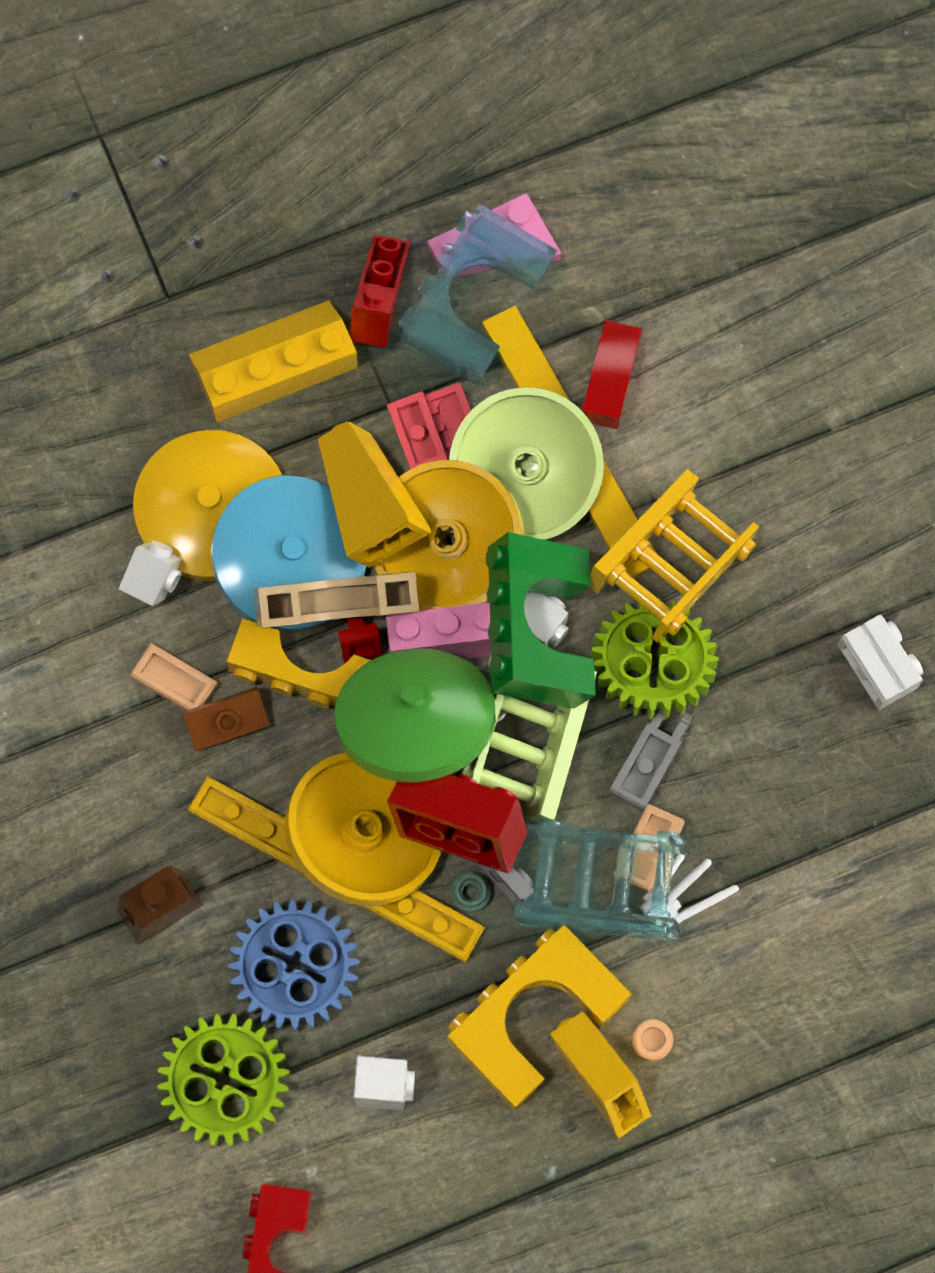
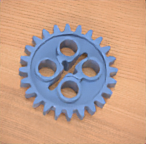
[228,899,360,1032]

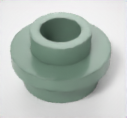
[450,872,490,913]

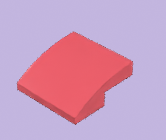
[387,382,471,469]

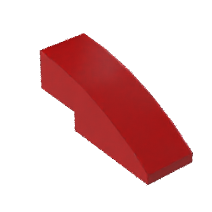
[582,320,642,430]

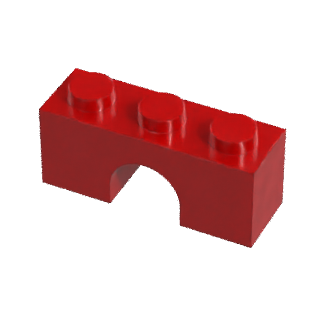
[242,1184,312,1273]

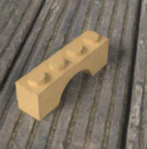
[253,572,419,628]

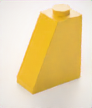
[550,1011,651,1139]

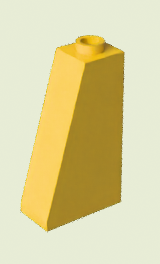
[318,421,431,568]

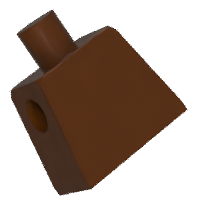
[117,866,203,945]

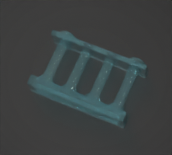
[514,819,690,942]

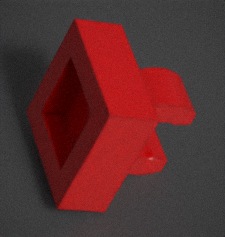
[338,617,382,664]

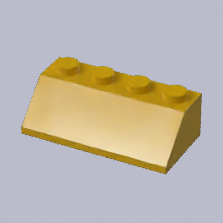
[188,300,358,423]

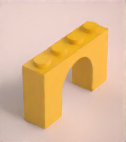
[447,925,632,1112]

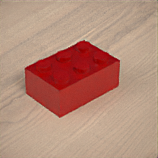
[387,774,527,874]

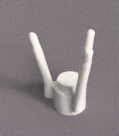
[639,853,739,931]

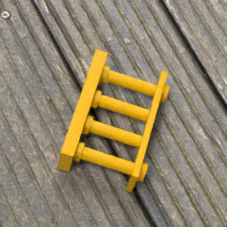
[589,469,759,643]

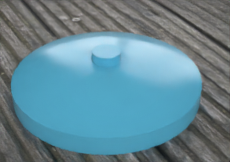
[211,476,366,631]

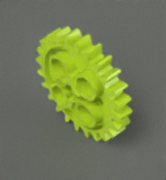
[591,598,719,719]
[157,1014,290,1148]

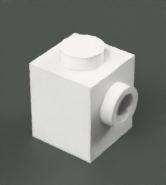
[118,541,182,606]
[524,592,569,647]

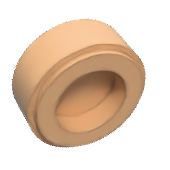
[632,1019,673,1062]

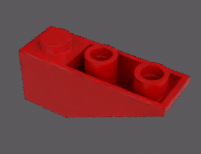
[350,235,411,348]

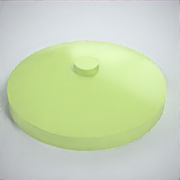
[449,387,604,540]

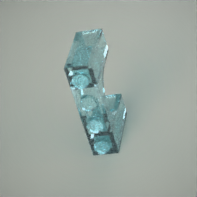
[398,204,557,386]

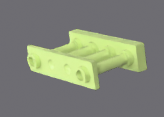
[455,655,597,823]

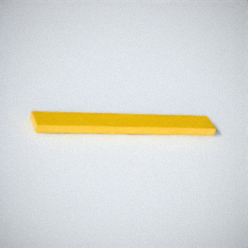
[482,305,657,579]
[188,776,485,964]

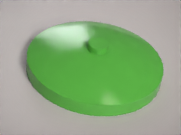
[334,648,496,782]

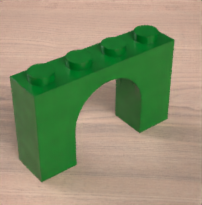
[486,532,595,709]

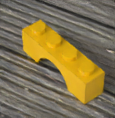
[226,618,371,709]

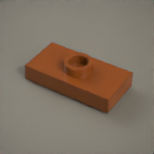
[182,687,270,751]

